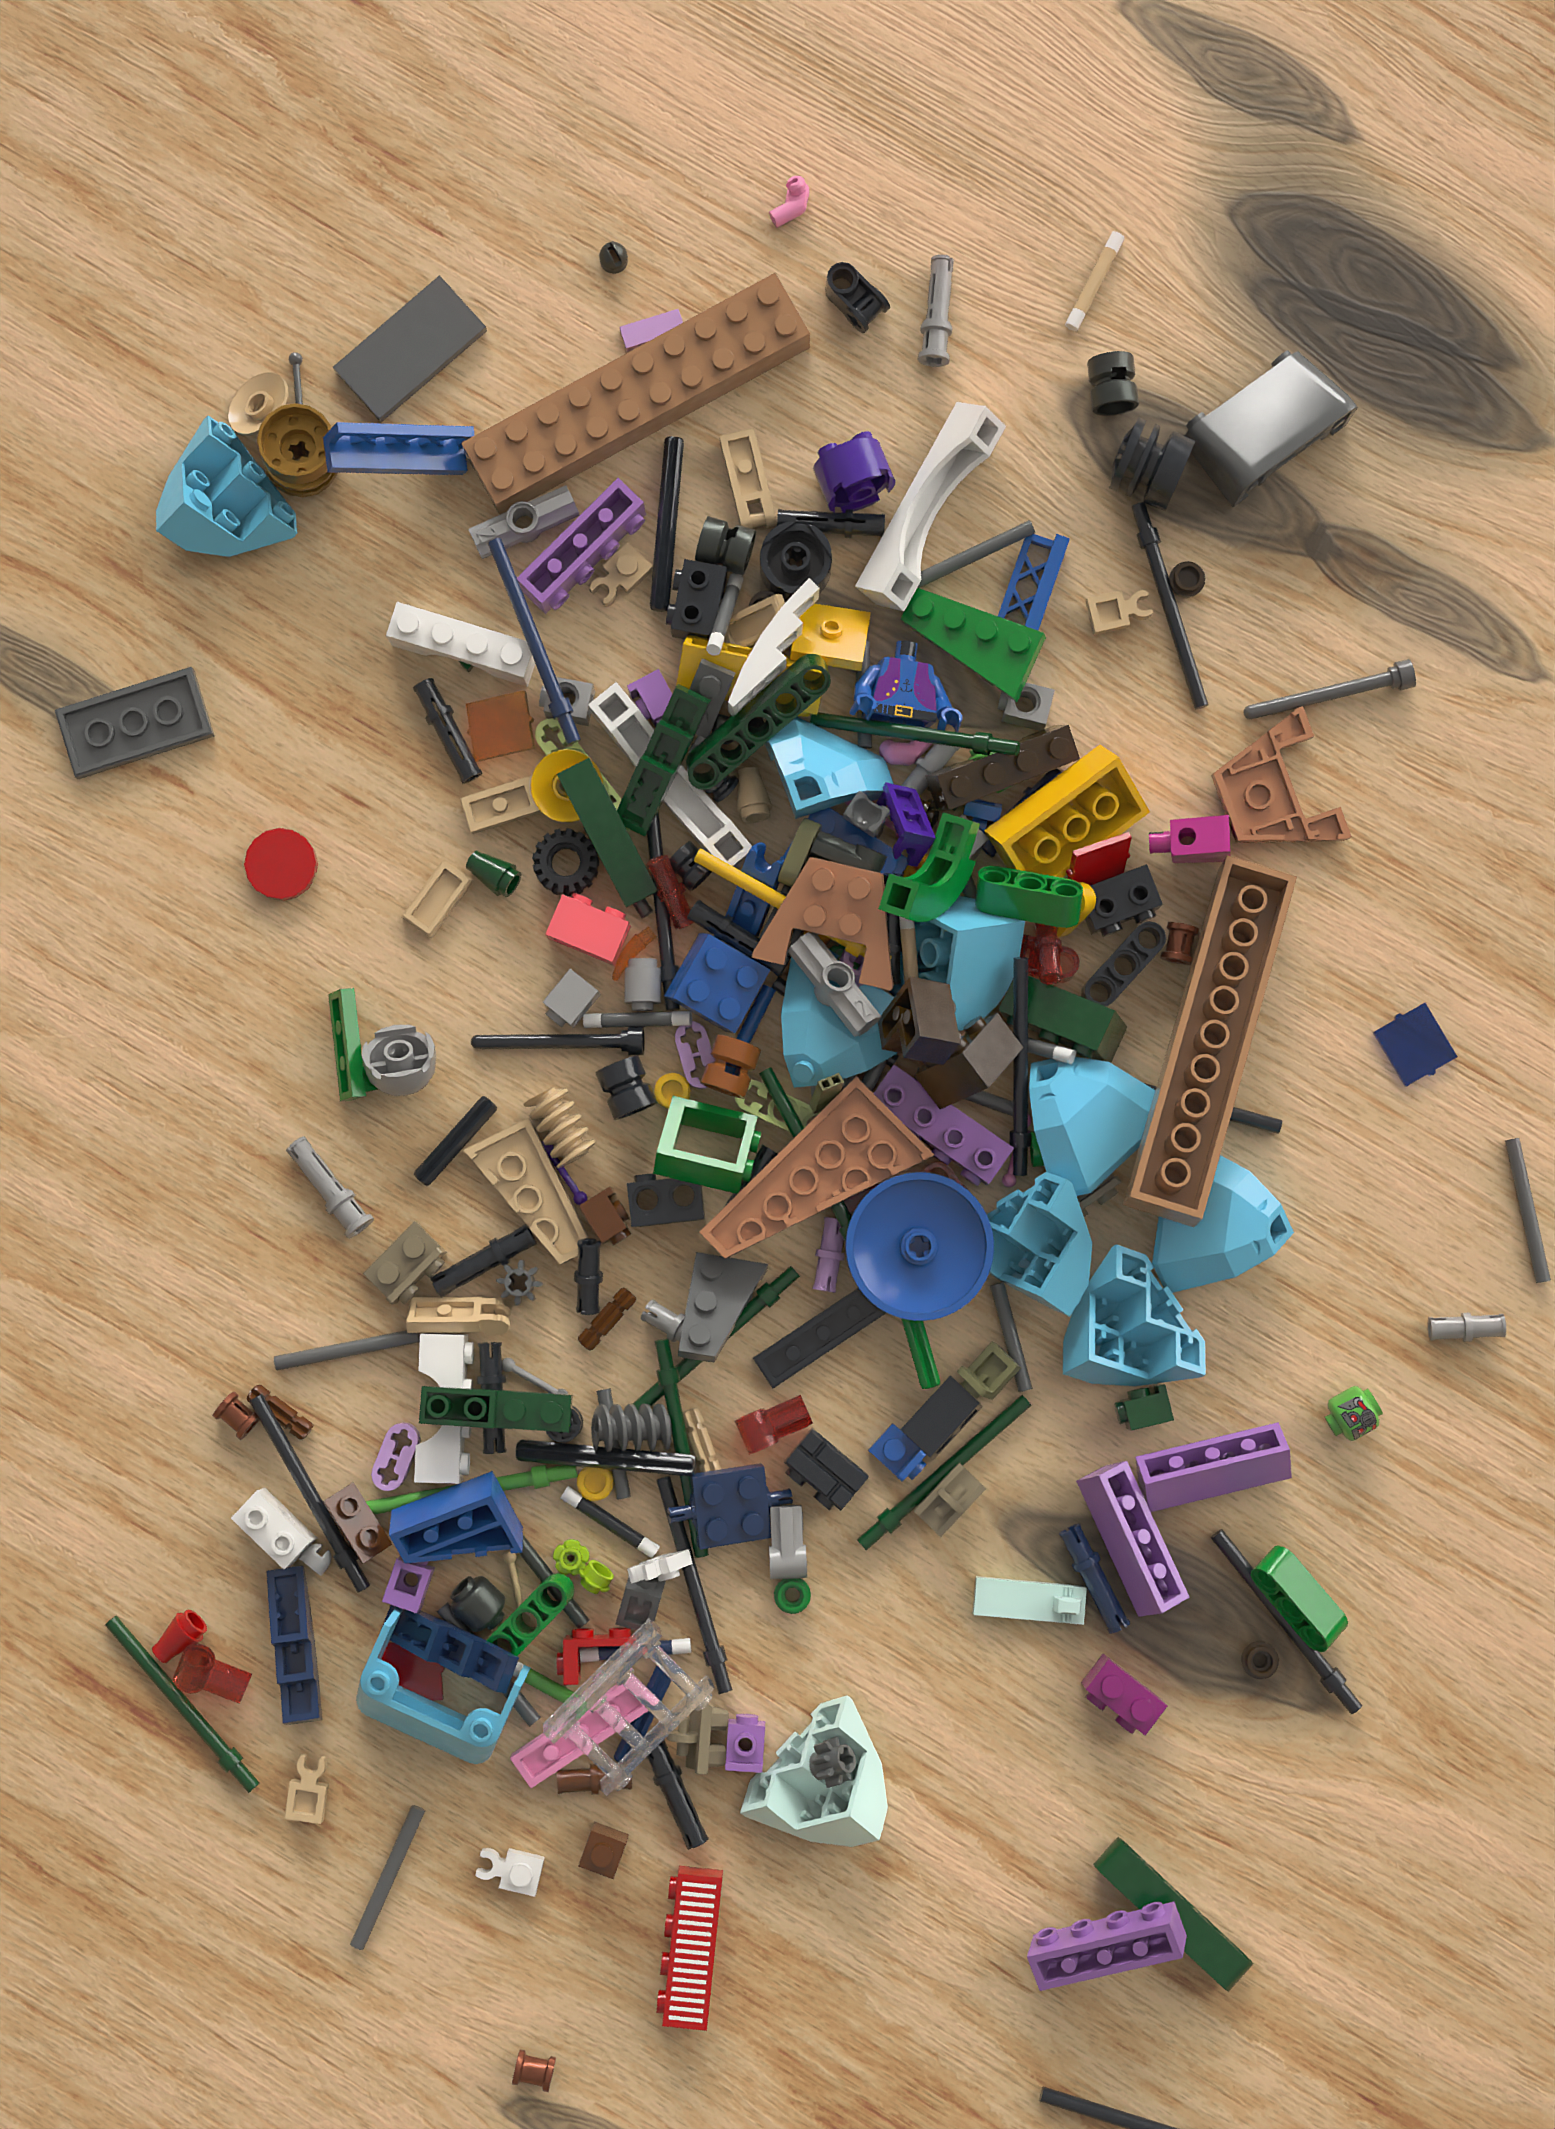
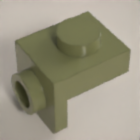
[957,1341,1022,1400]

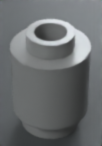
[624,958,661,1011]

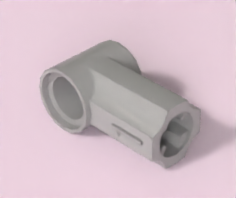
[769,1505,807,1579]

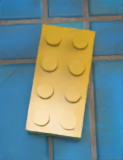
[984,745,1150,878]

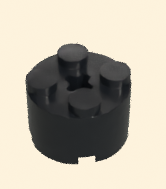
[760,522,832,603]

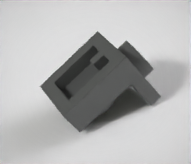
[615,1577,666,1634]

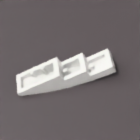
[728,578,819,717]

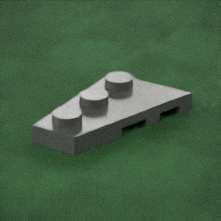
[678,1252,768,1363]

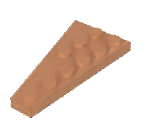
[699,1077,934,1259]

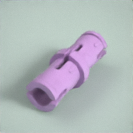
[812,1217,845,1293]

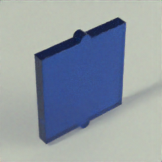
[1373,1003,1458,1087]

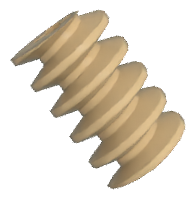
[523,1088,596,1169]

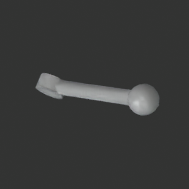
[502,1358,569,1395]

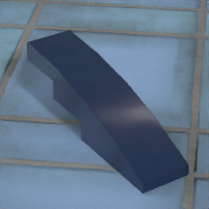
[266,1565,322,1725]
[382,1605,519,1693]

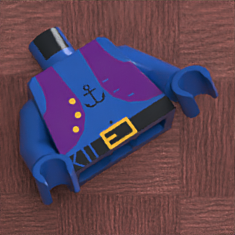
[849,641,962,732]

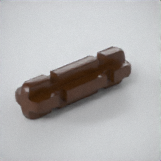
[578,1287,636,1351]
[246,1385,313,1440]

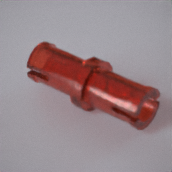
[646,854,694,929]
[1033,923,1063,985]

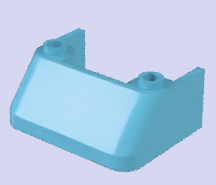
[356,1607,531,1764]

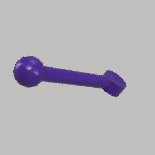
[542,1141,587,1205]

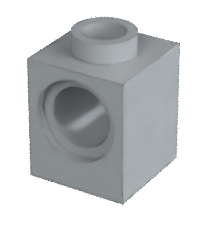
[539,677,595,726]
[997,683,1055,731]
[543,968,601,1028]

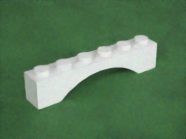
[855,402,1006,611]
[588,682,752,869]

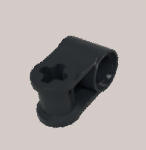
[825,262,890,333]

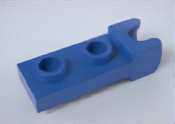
[725,842,787,937]

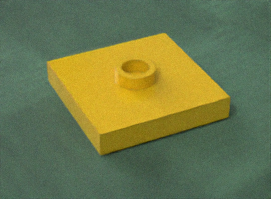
[790,603,871,671]

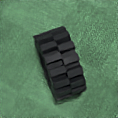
[532,828,599,896]

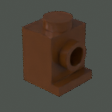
[579,1187,631,1246]

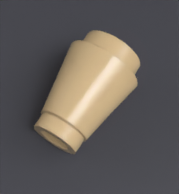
[737,767,772,823]

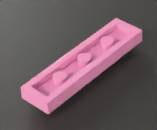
[510,1674,654,1788]

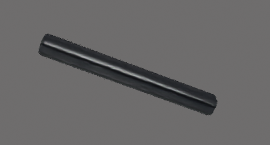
[650,436,684,612]
[516,1439,696,1477]

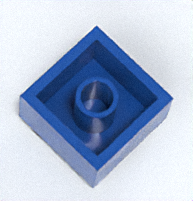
[664,933,770,1033]

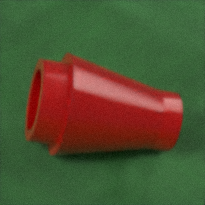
[152,1609,207,1663]

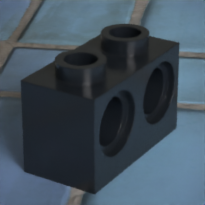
[627,1173,705,1228]

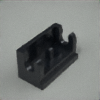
[900,1376,983,1460]

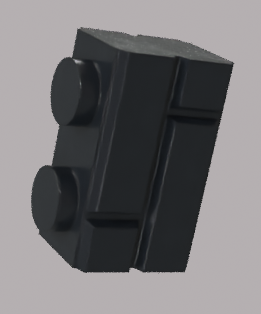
[784,1428,869,1511]

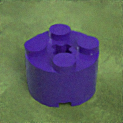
[813,431,896,513]

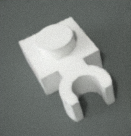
[627,1550,693,1583]
[475,1848,545,1897]

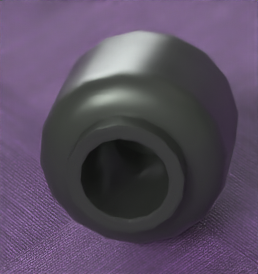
[450,1576,505,1632]

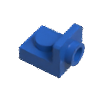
[868,1423,927,1482]

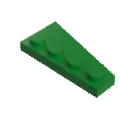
[901,588,1046,703]

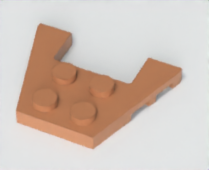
[1211,706,1352,843]
[752,857,894,991]

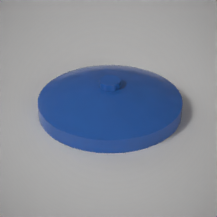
[845,1172,994,1321]

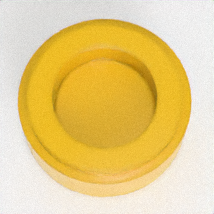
[654,1073,691,1109]
[577,1467,614,1501]

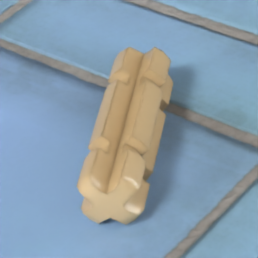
[683,1408,721,1472]

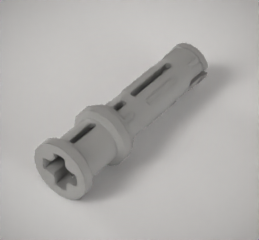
[918,255,954,367]
[286,1136,374,1239]

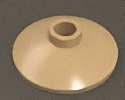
[228,372,288,436]

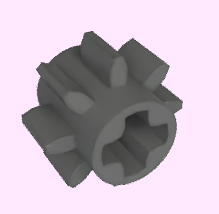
[496,1260,543,1305]
[809,1737,856,1788]

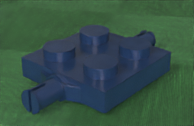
[667,1463,793,1550]

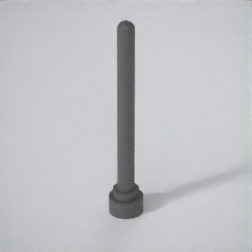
[1243,659,1416,719]

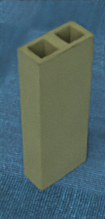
[809,1073,844,1114]

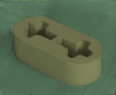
[778,818,822,888]

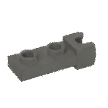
[843,791,890,839]

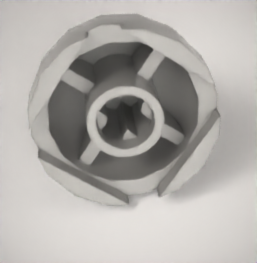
[362,1025,436,1096]

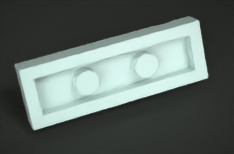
[973,1576,1087,1625]

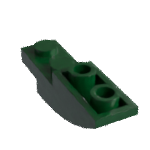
[419,1386,573,1433]

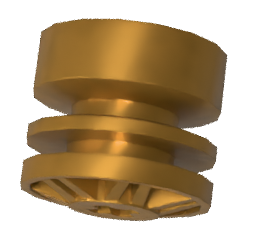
[257,403,338,497]

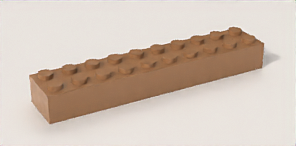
[461,273,810,515]
[1123,855,1297,1227]

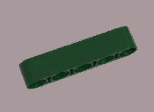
[686,654,831,790]
[1093,1837,1253,1992]

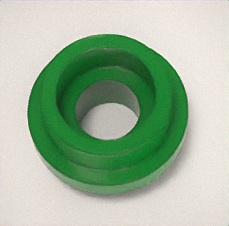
[774,1578,811,1614]

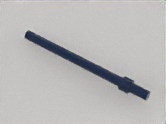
[488,538,581,745]

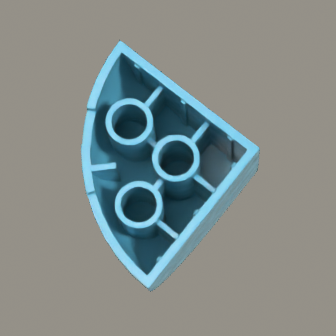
[900,896,1025,1031]

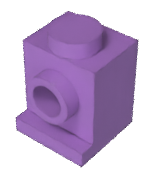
[627,669,672,727]
[382,1556,435,1613]
[725,1714,765,1773]

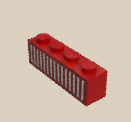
[656,1865,723,2031]

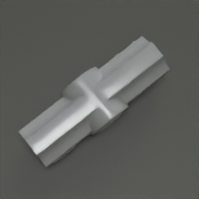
[468,485,580,559]
[788,932,881,1037]

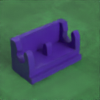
[876,782,936,867]

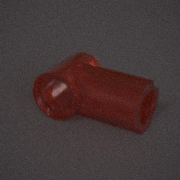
[734,1394,813,1455]
[173,1643,252,1704]

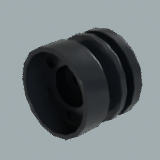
[1109,417,1195,511]

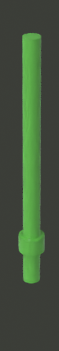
[366,1465,578,1515]

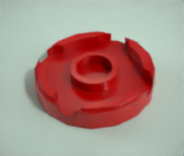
[244,828,318,901]

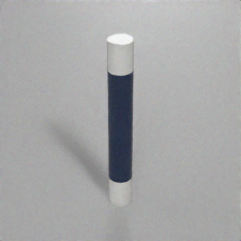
[580,1638,691,1663]

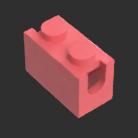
[545,893,631,966]

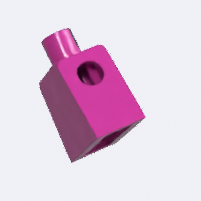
[1149,815,1231,863]

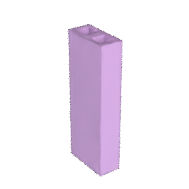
[620,309,683,352]

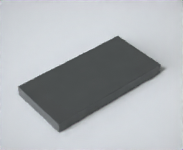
[333,275,487,422]
[55,667,215,779]

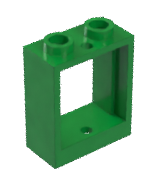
[653,1096,762,1194]

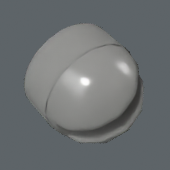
[299,1544,332,1576]

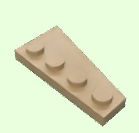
[464,1118,588,1265]

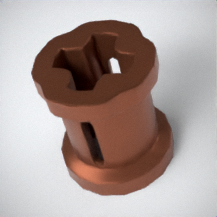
[1160,922,1199,965]
[212,1392,260,1440]
[512,2049,556,2092]

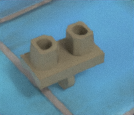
[913,1463,986,1537]
[667,1700,729,1774]

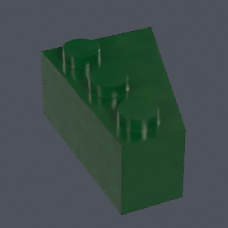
[999,976,1127,1063]

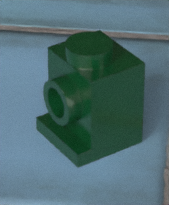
[1114,1383,1174,1431]

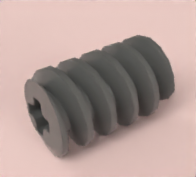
[591,1404,672,1452]

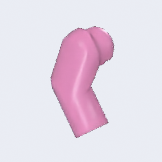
[769,176,810,228]
[879,740,932,766]

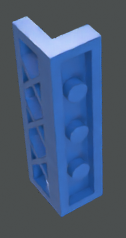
[323,422,475,475]
[998,534,1070,630]

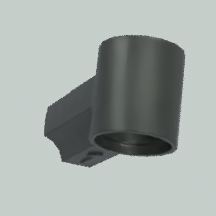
[808,831,887,873]

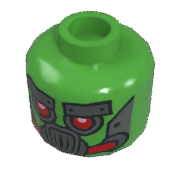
[1325,1386,1383,1441]

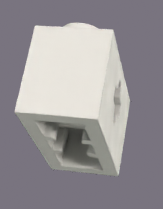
[231,1488,317,1569]

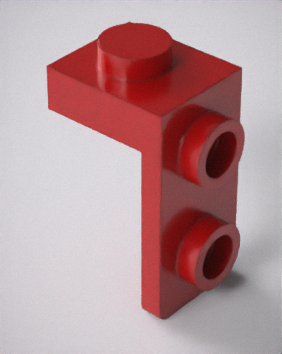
[556,1627,639,1685]

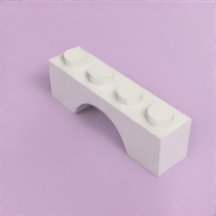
[386,602,535,687]
[414,1333,474,1484]

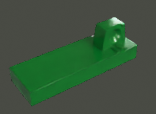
[328,988,378,1101]

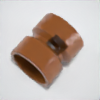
[700,1035,761,1099]

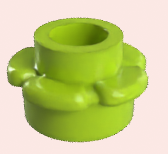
[553,1539,589,1576]
[579,1560,614,1594]

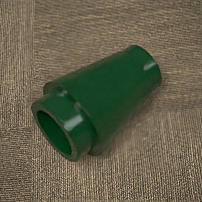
[466,850,522,897]

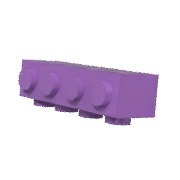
[517,478,646,614]
[874,1065,1014,1186]
[1135,1422,1292,1512]
[1076,1461,1189,1617]
[1027,1902,1187,1991]

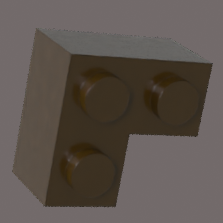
[878,976,961,1065]
[914,1013,1023,1109]

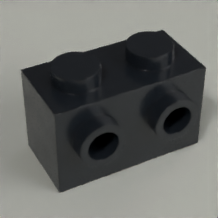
[666,559,727,639]
[1085,864,1163,937]

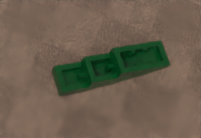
[617,684,711,837]
[557,758,658,908]

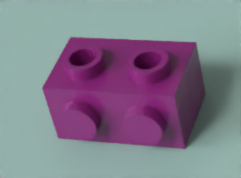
[1081,1653,1168,1736]

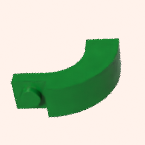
[878,812,980,922]

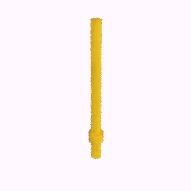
[694,849,892,959]

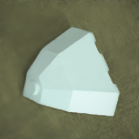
[740,1696,888,1847]

